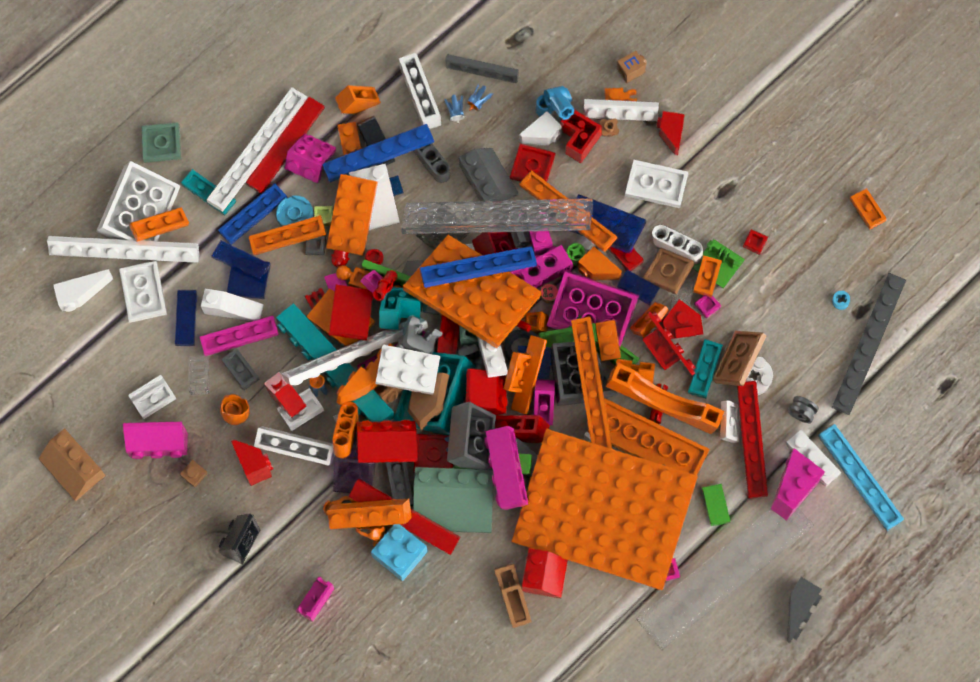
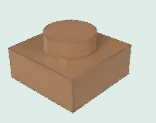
[180,460,208,488]

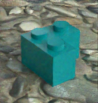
[379,287,422,330]

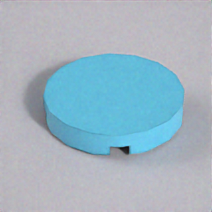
[276,195,314,227]

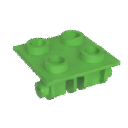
[692,239,745,289]

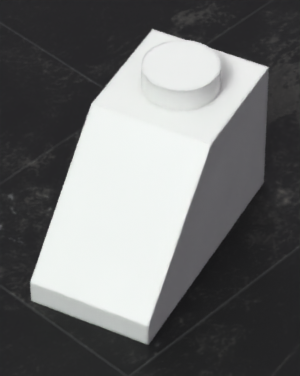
[519,112,562,145]

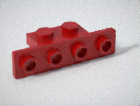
[642,310,696,376]

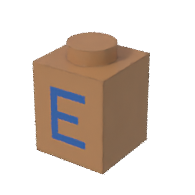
[617,51,647,83]

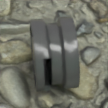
[787,396,819,424]

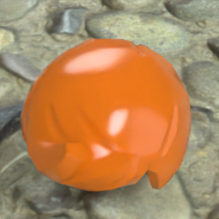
[220,394,250,425]

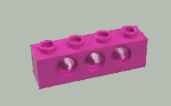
[511,245,573,289]

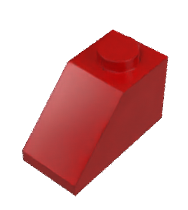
[656,111,685,155]
[264,372,307,418]

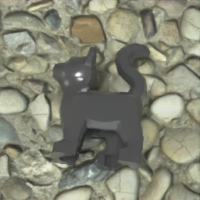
[396,315,442,354]

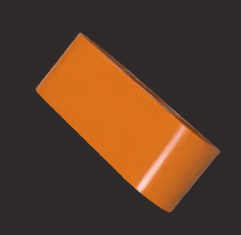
[332,402,359,458]

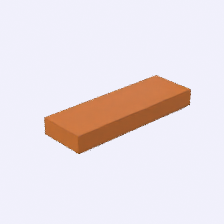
[129,207,189,242]

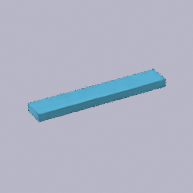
[818,424,904,531]

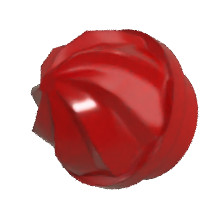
[331,250,350,268]

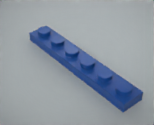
[323,124,434,183]
[420,246,537,288]

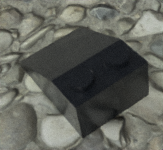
[219,514,261,565]

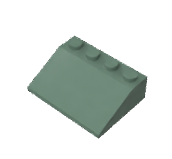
[413,467,494,533]

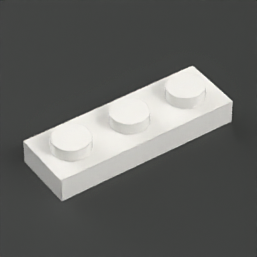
[786,430,841,486]

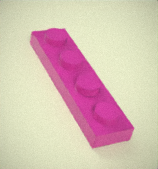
[200,316,279,356]

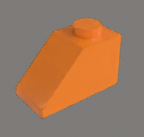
[335,85,381,114]
[578,246,622,280]

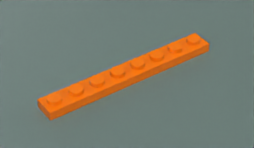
[571,317,613,449]

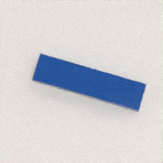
[218,183,287,245]

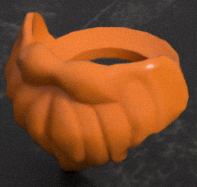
[356,525,385,546]

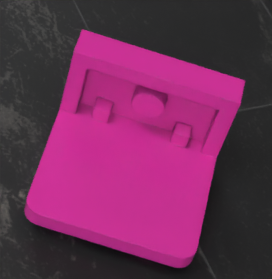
[284,134,336,183]

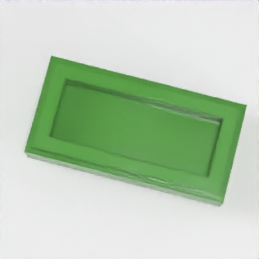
[702,484,730,527]

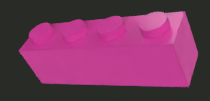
[485,426,528,510]

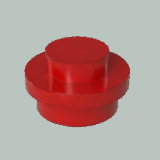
[365,249,384,265]

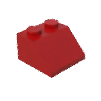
[466,369,508,415]
[231,440,273,486]
[522,548,568,598]

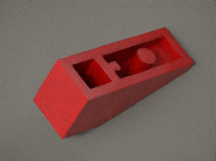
[495,415,550,443]

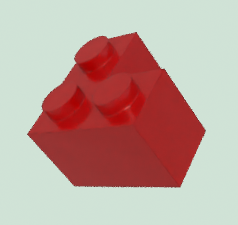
[560,109,602,163]

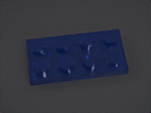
[562,194,646,254]

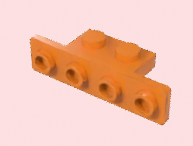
[503,335,547,414]

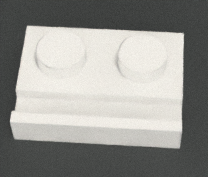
[128,375,176,419]
[277,388,324,431]

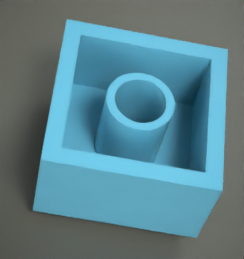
[371,524,428,582]

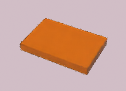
[306,288,375,347]

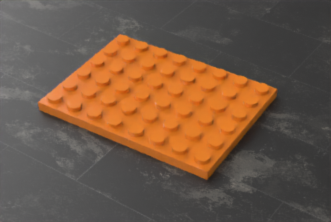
[511,429,698,590]

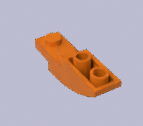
[336,343,394,405]

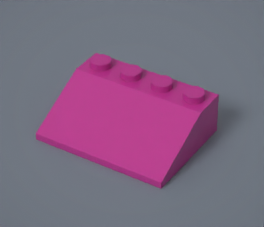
[547,271,639,346]

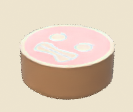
[540,283,558,303]

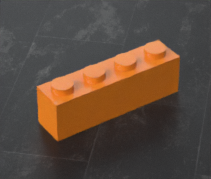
[327,499,412,529]

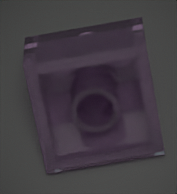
[333,448,376,493]

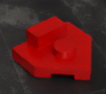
[663,299,704,339]

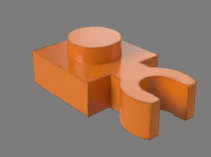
[605,88,637,101]

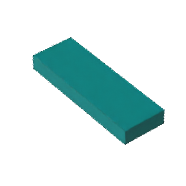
[181,169,236,216]
[688,339,723,399]

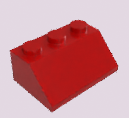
[356,420,417,463]

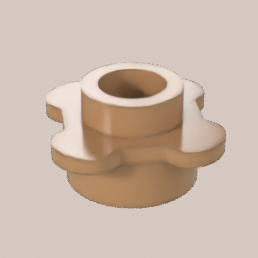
[600,118,619,137]

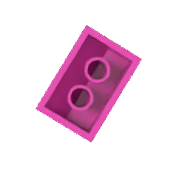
[123,422,188,459]

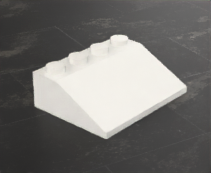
[96,161,180,241]

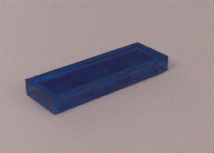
[211,240,271,282]
[175,290,197,346]

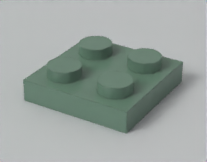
[142,123,181,163]

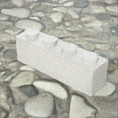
[399,53,441,129]
[254,426,335,465]

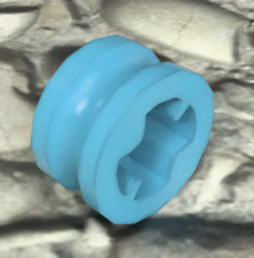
[832,291,850,310]

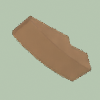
[494,563,532,628]

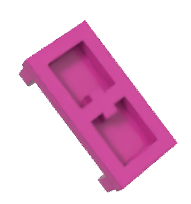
[296,576,334,622]

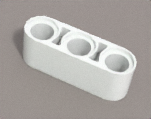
[652,225,703,264]

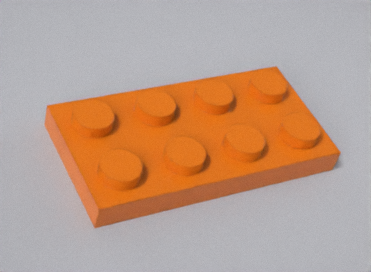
[326,174,378,255]

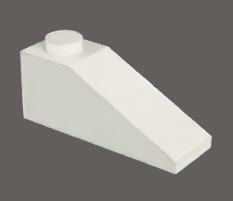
[54,269,113,312]
[201,289,264,322]

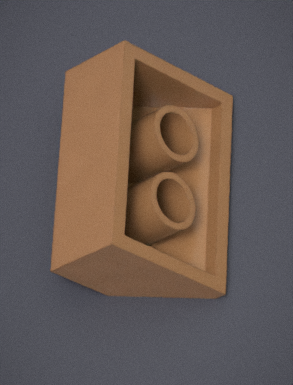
[39,428,106,501]

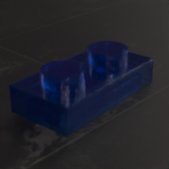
[617,270,660,305]

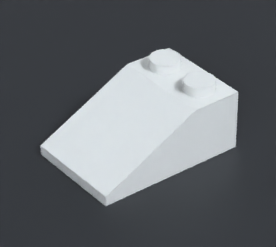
[349,164,400,230]

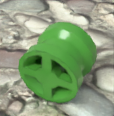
[567,243,585,266]

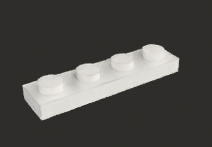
[584,99,659,121]

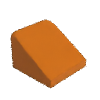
[525,311,549,333]

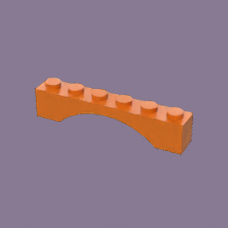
[605,363,724,434]

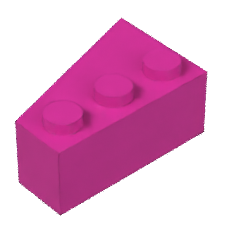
[771,448,825,521]

